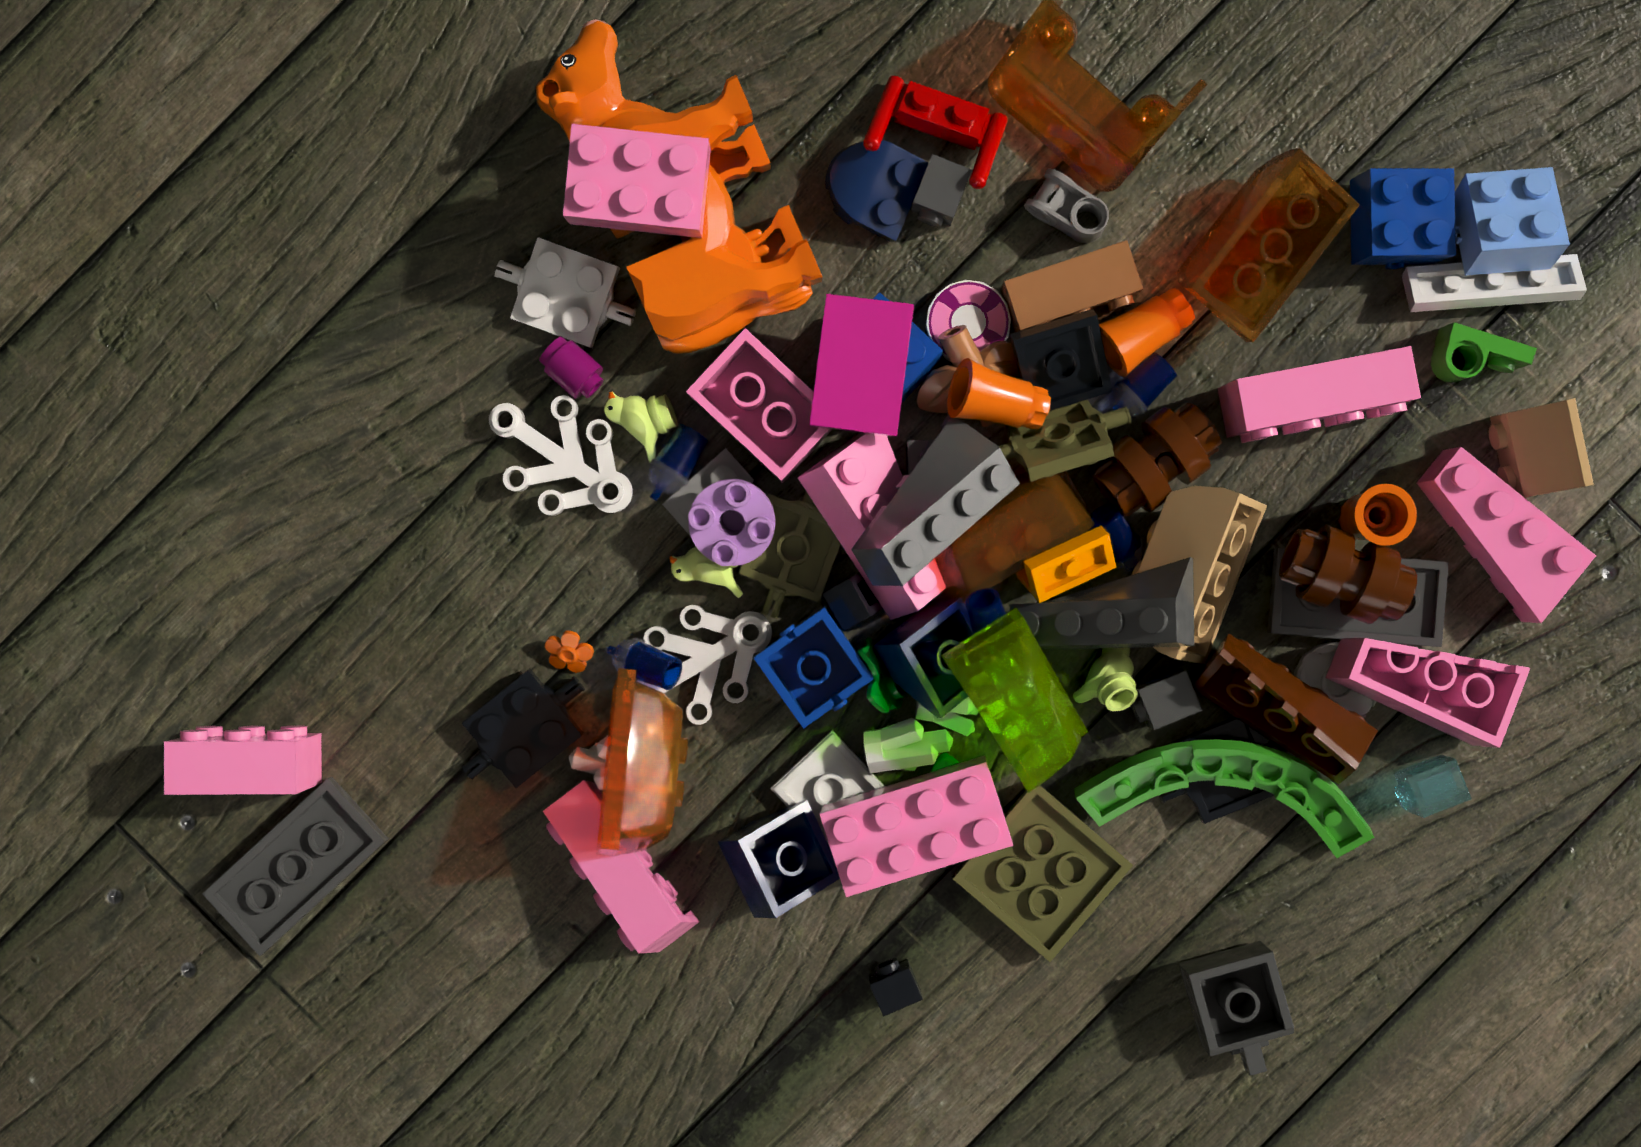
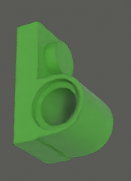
[1431,322,1537,383]

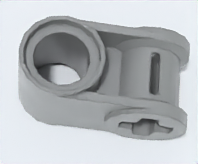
[1024,168,1109,243]

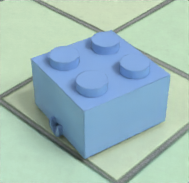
[1455,167,1570,276]

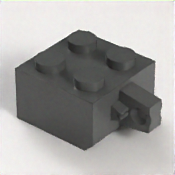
[1179,941,1294,1076]

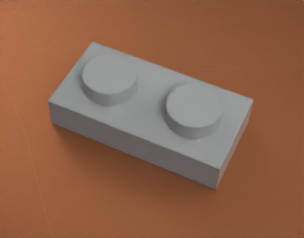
[662,448,754,535]

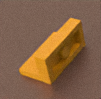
[1016,526,1117,603]

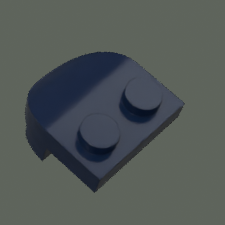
[825,140,928,242]

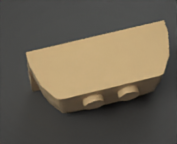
[1132,486,1267,664]

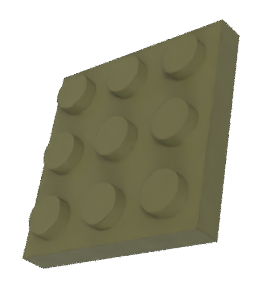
[952,780,1133,962]

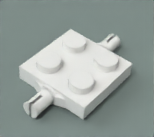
[495,238,636,348]

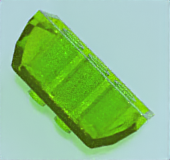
[941,608,1088,793]

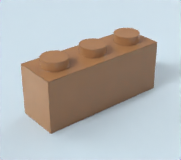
[1000,240,1143,332]

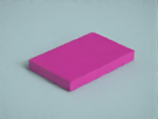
[809,294,914,437]

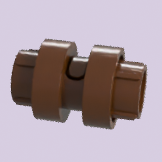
[1093,403,1222,517]
[1279,525,1417,624]

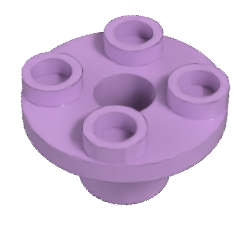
[688,479,776,566]

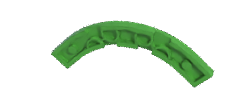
[1074,739,1374,858]

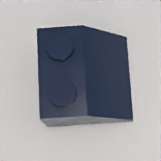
[873,597,1002,718]
[718,800,840,919]

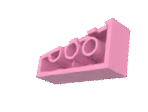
[798,432,946,620]
[1417,447,1596,623]
[1326,638,1530,748]
[543,780,700,954]

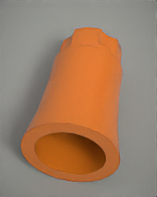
[1099,288,1195,377]
[947,358,1051,429]
[1338,484,1417,546]

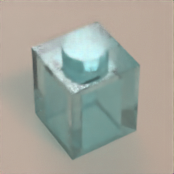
[1394,755,1472,818]

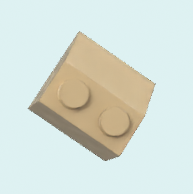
[1488,398,1594,498]

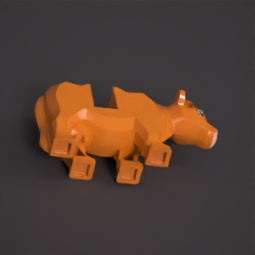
[536,19,823,354]

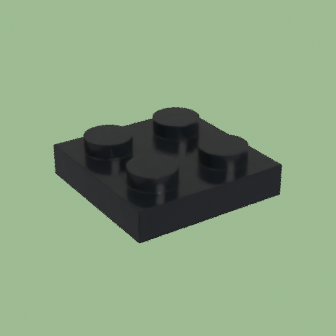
[1010,309,1113,411]

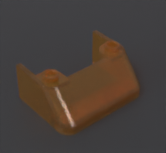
[988,0,1208,192]

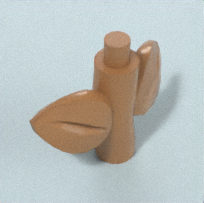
[917,325,1019,427]

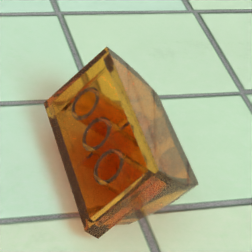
[1177,148,1360,343]
[935,467,1096,603]
[596,668,688,856]

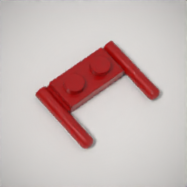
[863,75,1008,189]

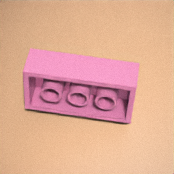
[1218,346,1421,443]
[819,755,1013,897]

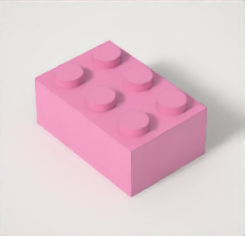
[563,124,711,238]
[686,328,833,483]
[164,726,322,795]

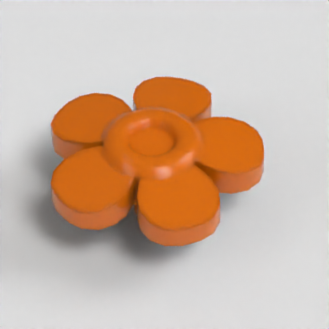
[545,631,594,673]

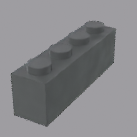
[851,415,1020,586]
[1010,557,1194,650]

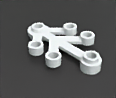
[489,395,633,516]
[623,605,772,725]

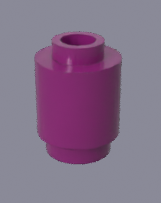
[539,336,604,399]

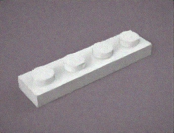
[1402,254,1587,312]

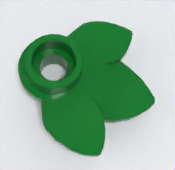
[858,637,906,714]

